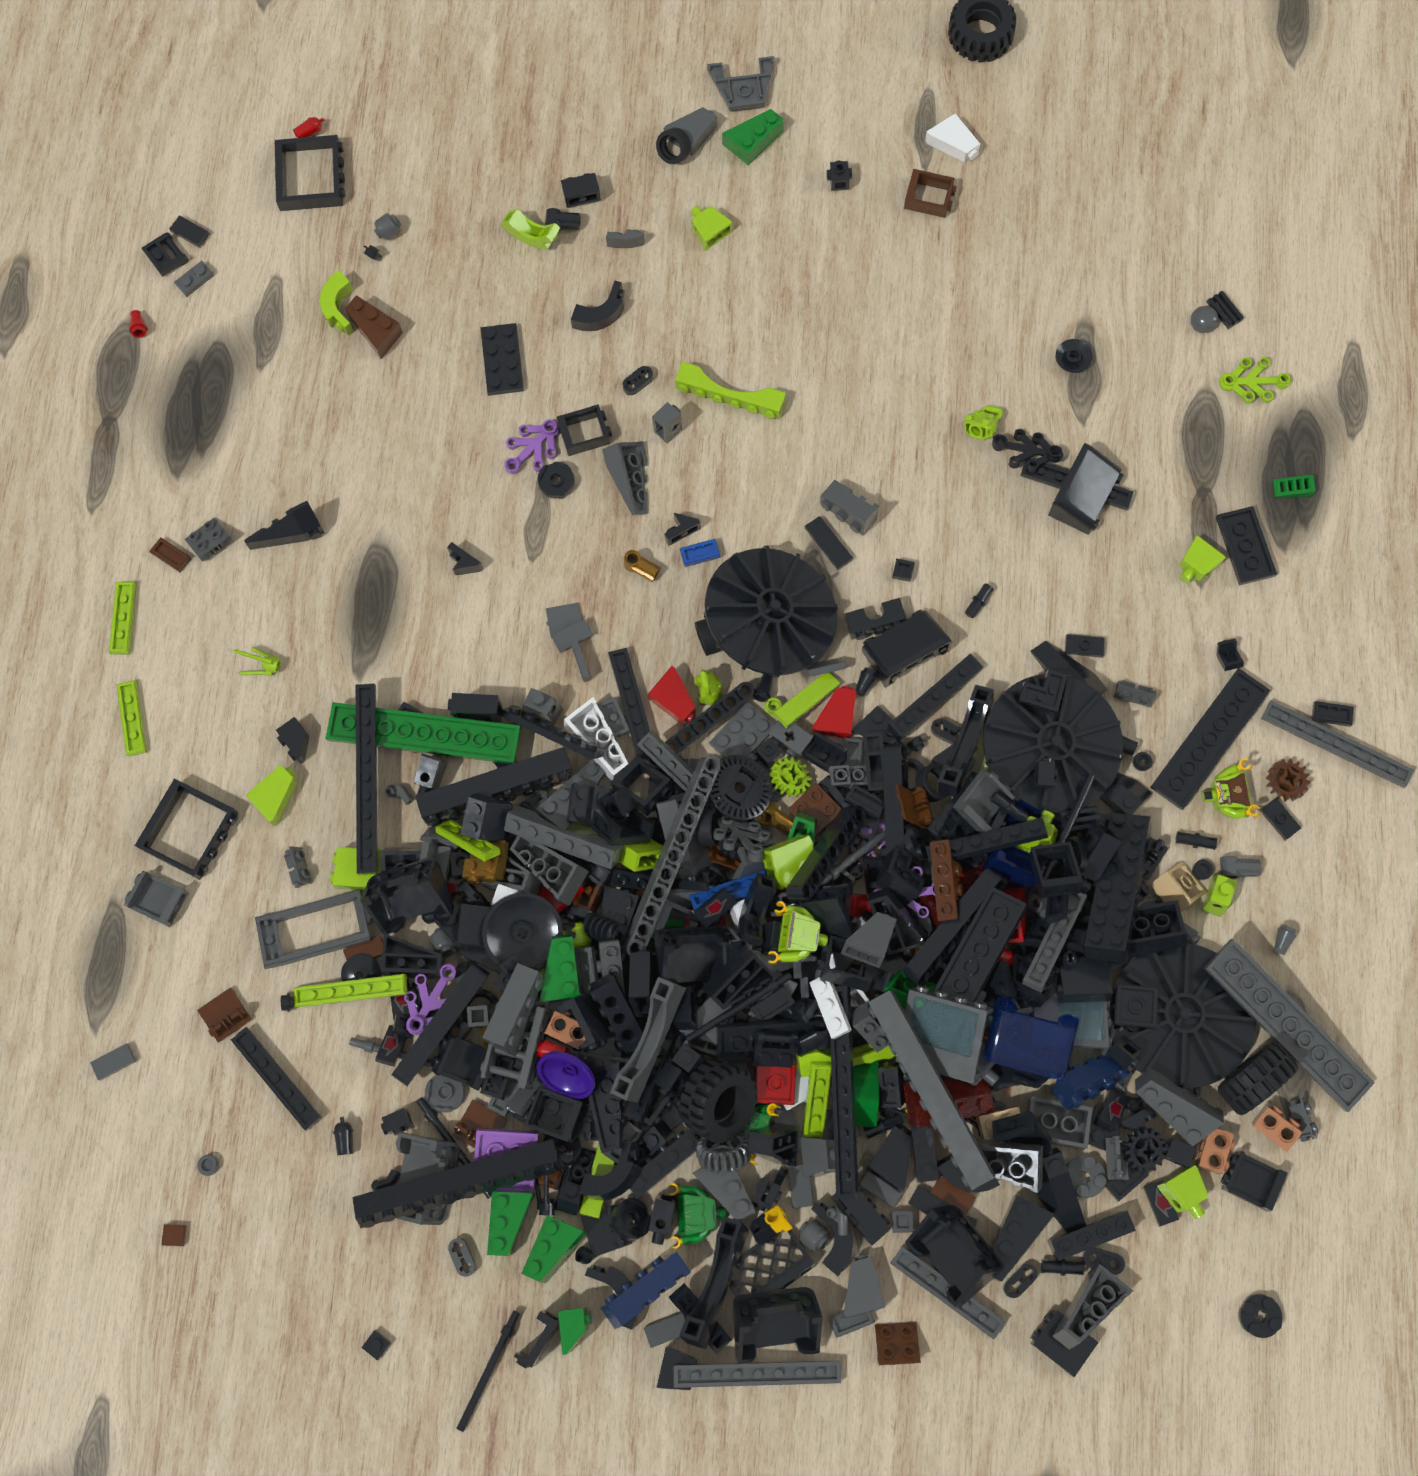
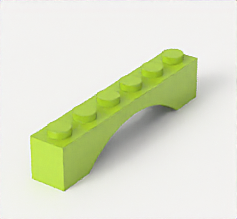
[675,361,786,419]
[795,1020,918,1077]

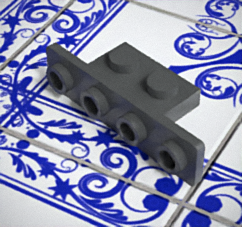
[596,940,625,1017]

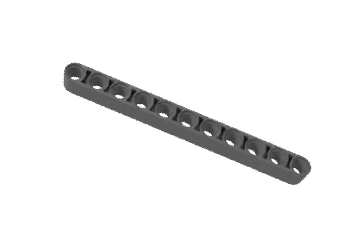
[622,756,720,957]

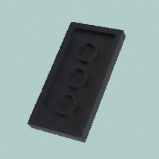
[480,323,524,396]
[1216,506,1277,586]

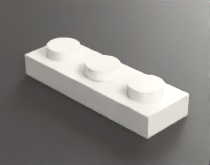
[809,977,852,1039]

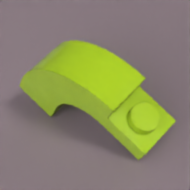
[500,209,560,249]
[320,270,354,336]

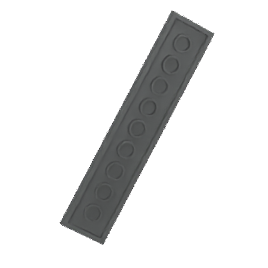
[1204,939,1375,1112]

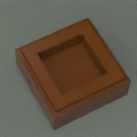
[161,1224,186,1246]

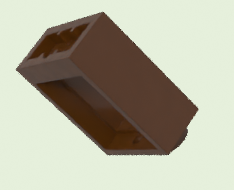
[904,169,957,218]

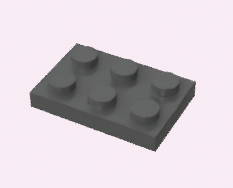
[709,701,774,757]

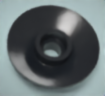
[1055,339,1092,373]
[341,954,381,981]

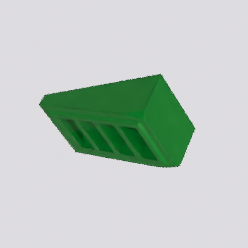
[1272,475,1315,498]

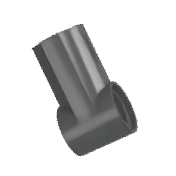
[1220,856,1261,879]

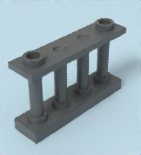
[480,997,551,1089]

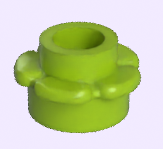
[764,698,782,716]

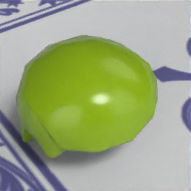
[572,922,592,948]

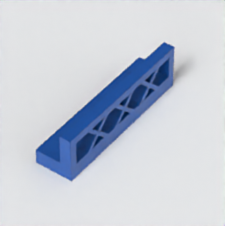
[689,870,766,911]

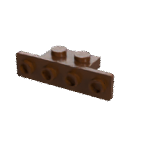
[930,839,964,922]

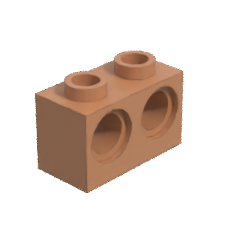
[545,1011,586,1051]
[1252,1103,1302,1152]
[1195,1129,1235,1175]

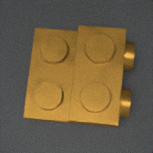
[462,840,509,885]

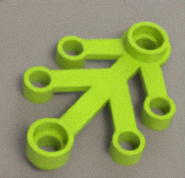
[1219,357,1291,404]

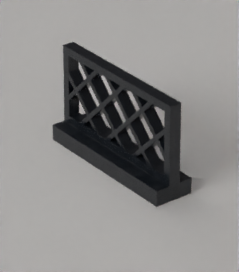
[729,1230,816,1297]

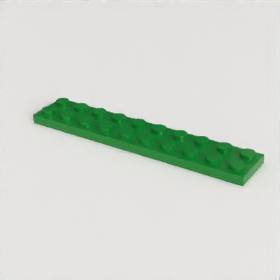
[325,702,521,764]

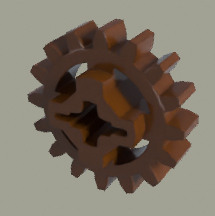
[1266,759,1311,802]

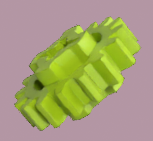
[769,757,812,798]

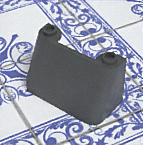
[396,1132,460,1225]

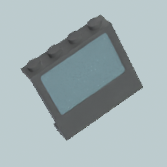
[1031,981,1112,1055]
[896,985,993,1084]

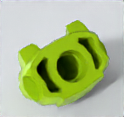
[963,405,1003,440]
[694,669,723,706]

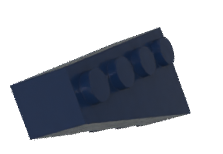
[1052,1052,1133,1111]
[600,1251,691,1329]

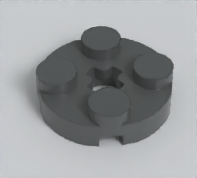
[1067,1156,1106,1198]

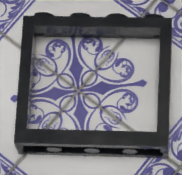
[275,135,345,211]
[134,778,238,880]

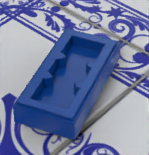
[680,539,720,567]

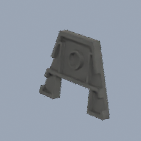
[707,56,774,111]

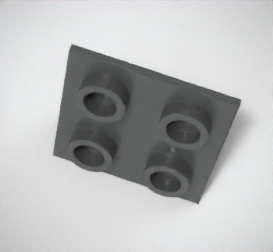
[185,517,232,561]

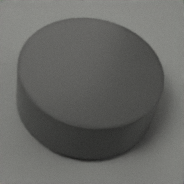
[197,1155,219,1176]

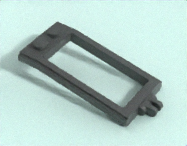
[255,889,373,969]

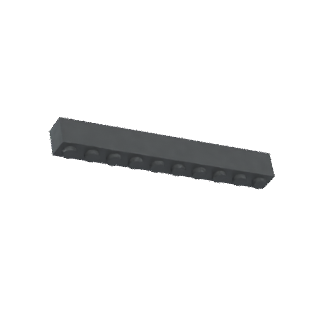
[868,990,996,1190]

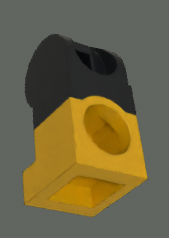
[749,1205,793,1244]

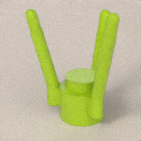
[234,647,281,676]

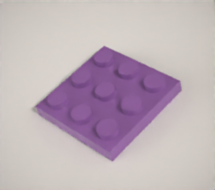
[474,1128,538,1193]

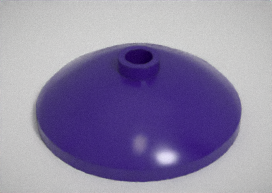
[537,1052,595,1099]

